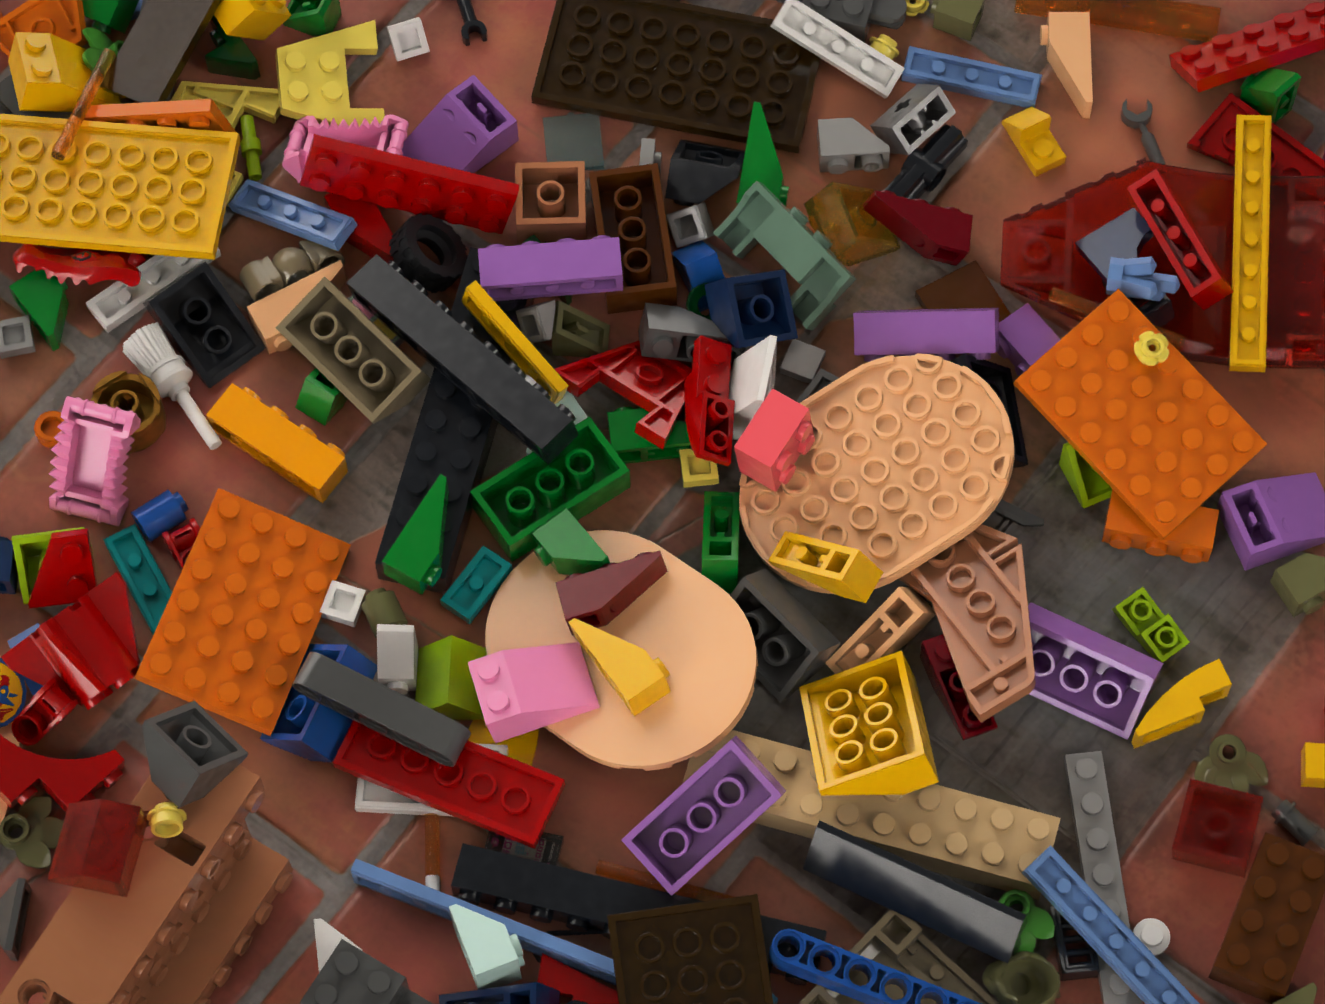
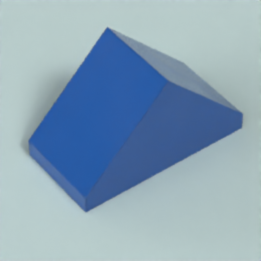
[671,240,725,312]

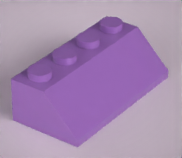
[1028,602,1164,740]

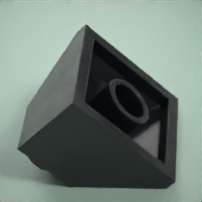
[665,139,745,206]

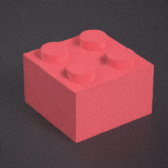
[734,388,815,492]

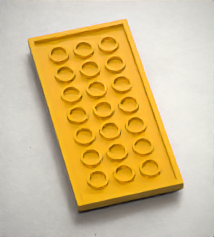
[0,114,241,260]

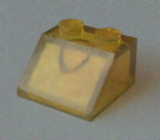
[804,182,900,266]

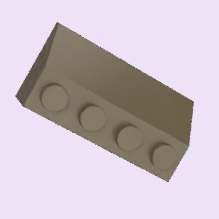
[276,277,431,424]

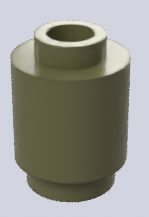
[361,588,408,638]

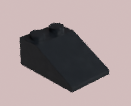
[143,262,266,388]

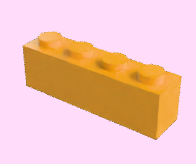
[206,383,348,504]

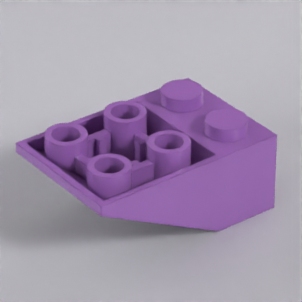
[402,75,519,173]
[1216,472,1325,571]

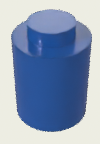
[131,489,189,542]

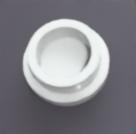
[1133,918,1170,956]

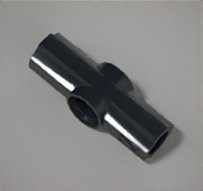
[884,124,968,199]

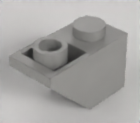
[817,118,890,174]

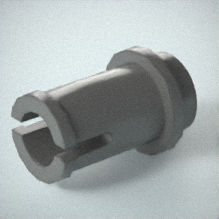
[1271,799,1319,846]

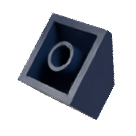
[704,269,798,349]

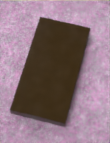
[100,0,221,103]

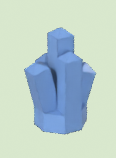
[1106,256,1180,302]

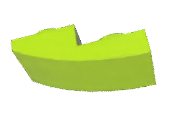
[1112,587,1190,663]

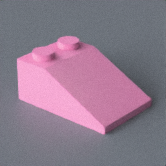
[467,642,600,743]

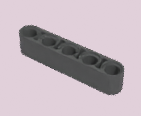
[292,652,471,767]

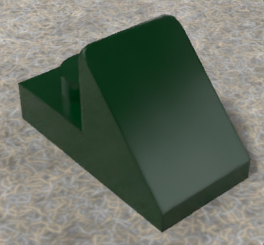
[205,15,261,80]

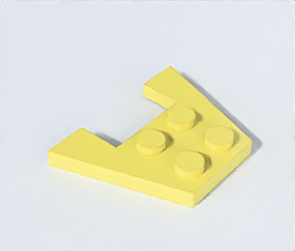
[275,20,385,127]
[170,81,280,207]

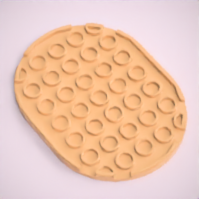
[739,353,1015,595]
[485,530,758,771]

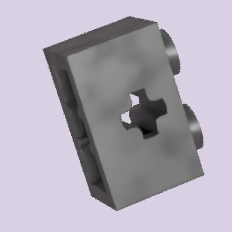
[870,83,956,155]

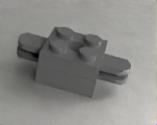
[776,0,907,43]

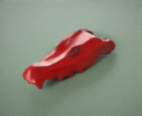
[12,244,147,287]

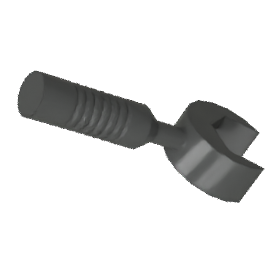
[1121,99,1167,172]

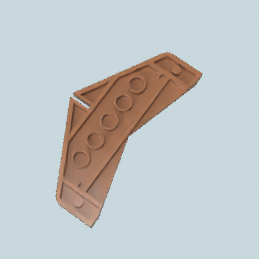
[899,524,1036,722]

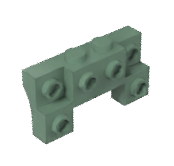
[713,181,856,331]

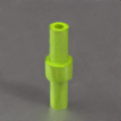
[240,115,262,181]

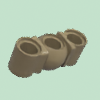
[239,239,345,302]

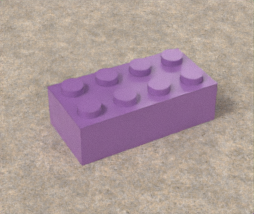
[621,735,786,896]

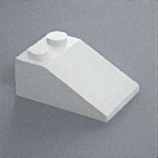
[729,335,777,440]

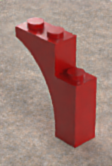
[0,735,125,816]

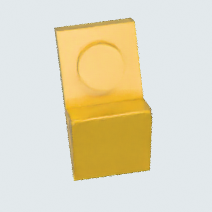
[1002,106,1066,177]

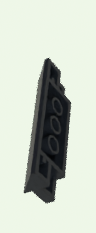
[803,820,1027,964]

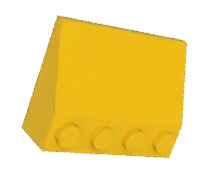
[799,650,939,796]

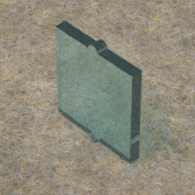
[543,112,604,170]

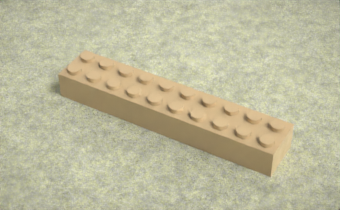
[682,730,1061,900]

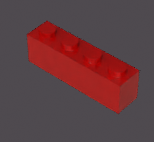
[1127,169,1234,311]

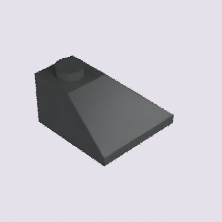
[142,701,249,808]

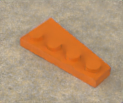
[81,99,236,132]

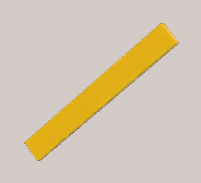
[1229,115,1272,372]

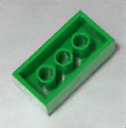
[470,416,631,562]

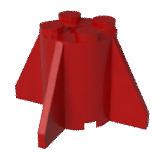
[1,571,141,710]

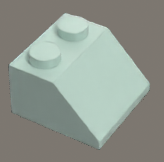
[449,904,525,990]

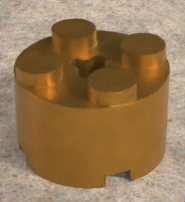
[91,371,166,455]

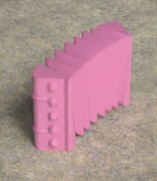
[282,115,409,183]
[48,396,141,526]

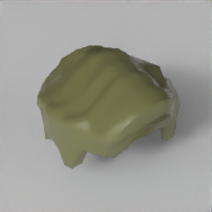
[982,951,1061,1004]

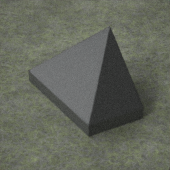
[0,878,32,961]

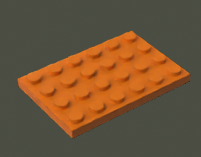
[1013,288,1267,541]
[134,488,351,736]

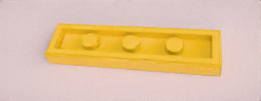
[462,280,569,404]

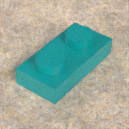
[440,545,513,624]

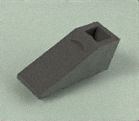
[638,302,750,367]

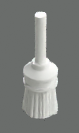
[122,322,222,450]

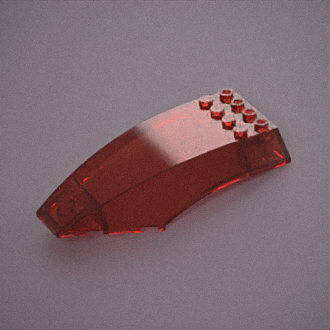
[1000,157,1325,369]

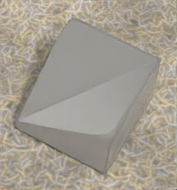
[666,202,714,248]
[516,300,556,343]

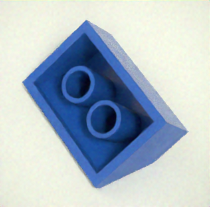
[260,644,377,762]

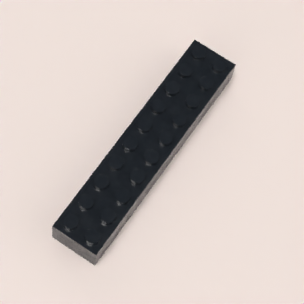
[375,247,535,594]

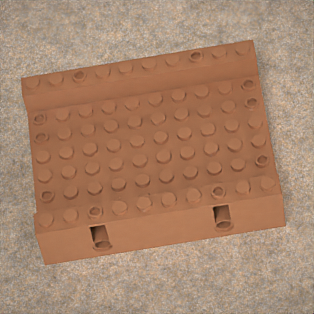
[0,765,293,1004]

